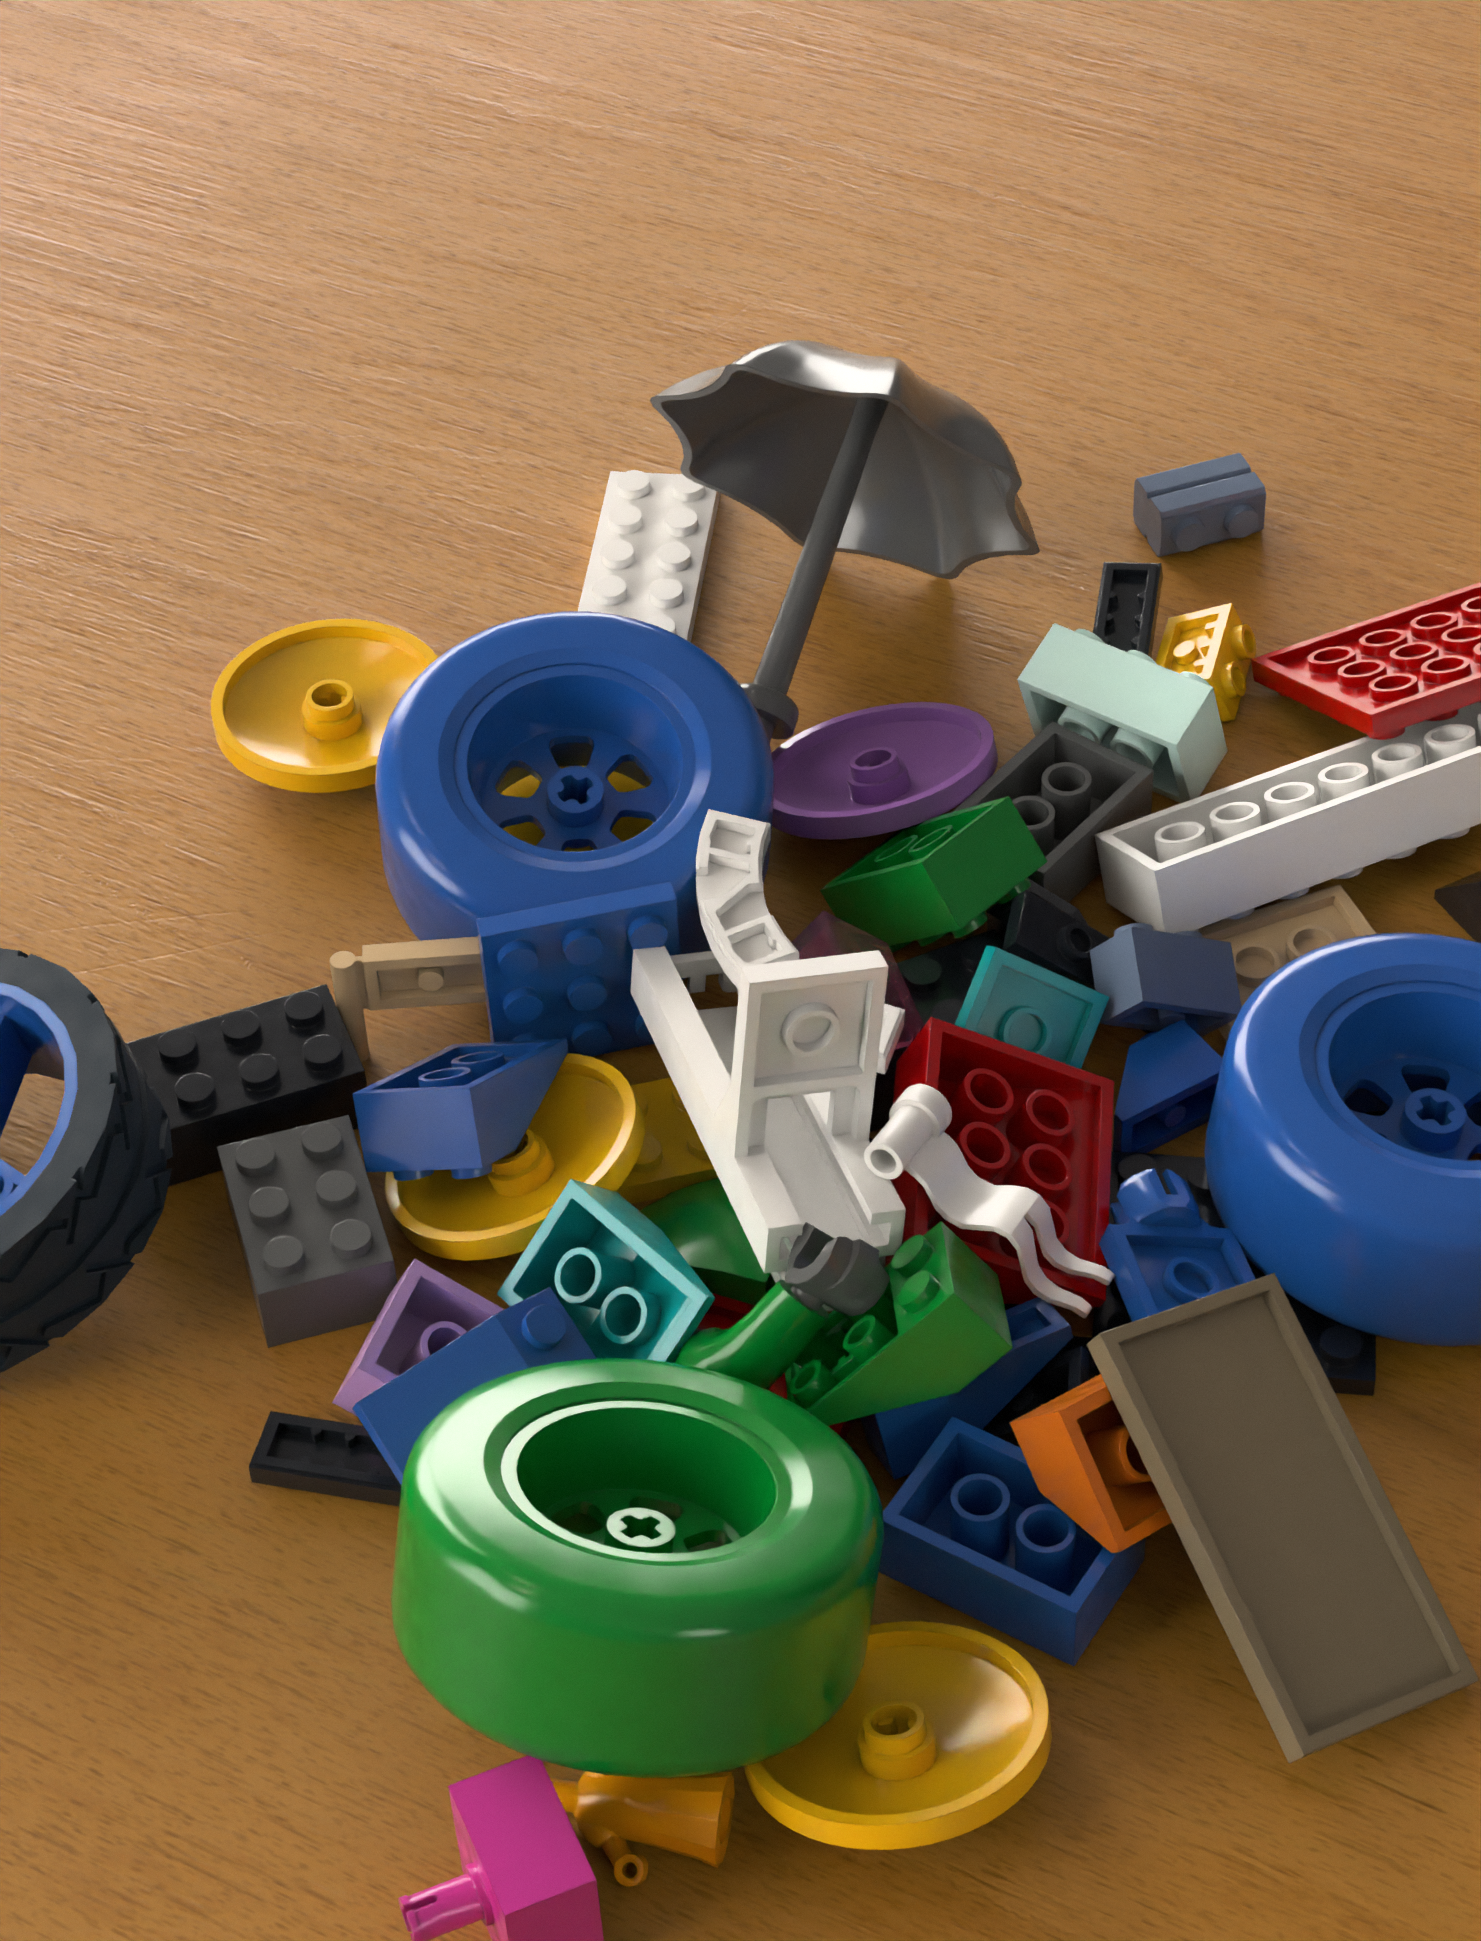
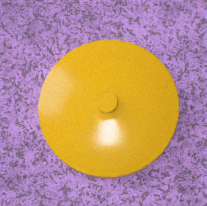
[211,619,438,793]
[384,1053,645,1261]
[744,1621,1052,1850]

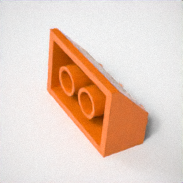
[1009,1374,1172,1553]

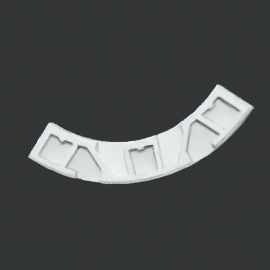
[696,809,905,1075]

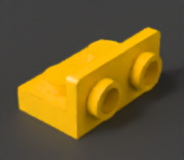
[1155,603,1256,722]

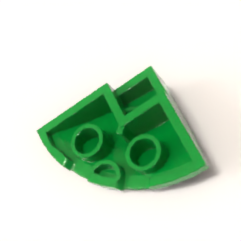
[640,1178,776,1306]

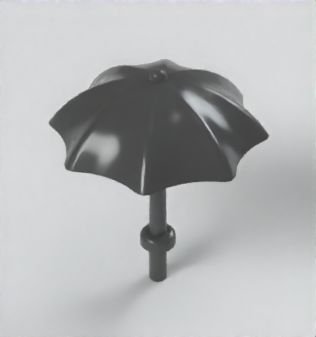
[650,340,1040,744]

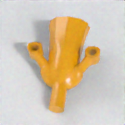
[550,1771,735,1887]

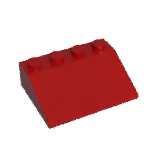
[885,1017,1114,1307]

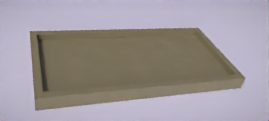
[1086,1273,1479,1764]

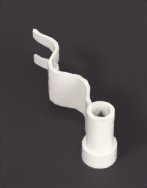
[864,1084,1115,1318]

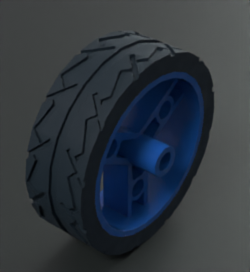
[0,948,173,1373]

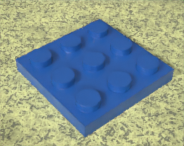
[476,881,682,1057]

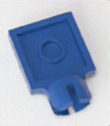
[1099,1168,1255,1322]

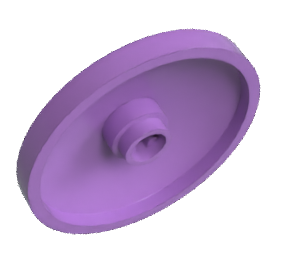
[771,702,998,840]

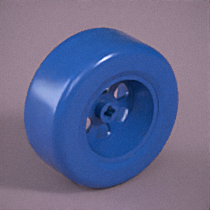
[375,611,774,980]
[1205,933,1481,1347]

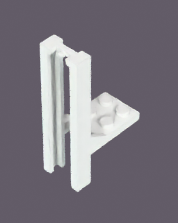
[630,946,906,1273]

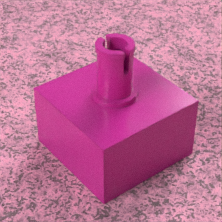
[398,1755,604,1941]

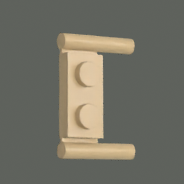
[329,936,486,1063]

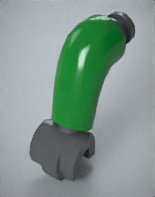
[674,1222,890,1390]

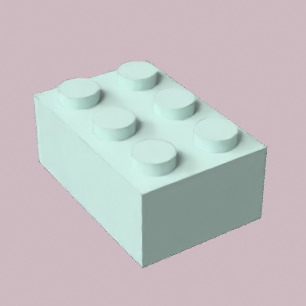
[1017,623,1228,803]

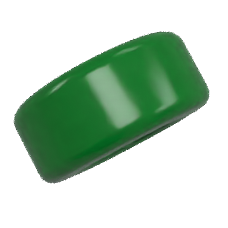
[391,1358,884,1778]

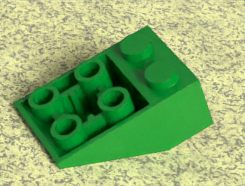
[785,1221,1013,1426]

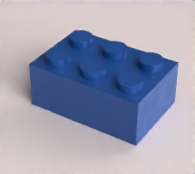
[879,1416,1146,1666]

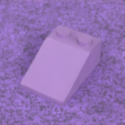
[332,1258,504,1416]

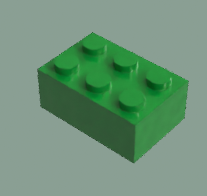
[820,796,1048,954]

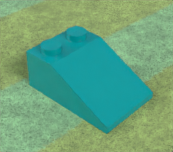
[497,1179,716,1363]

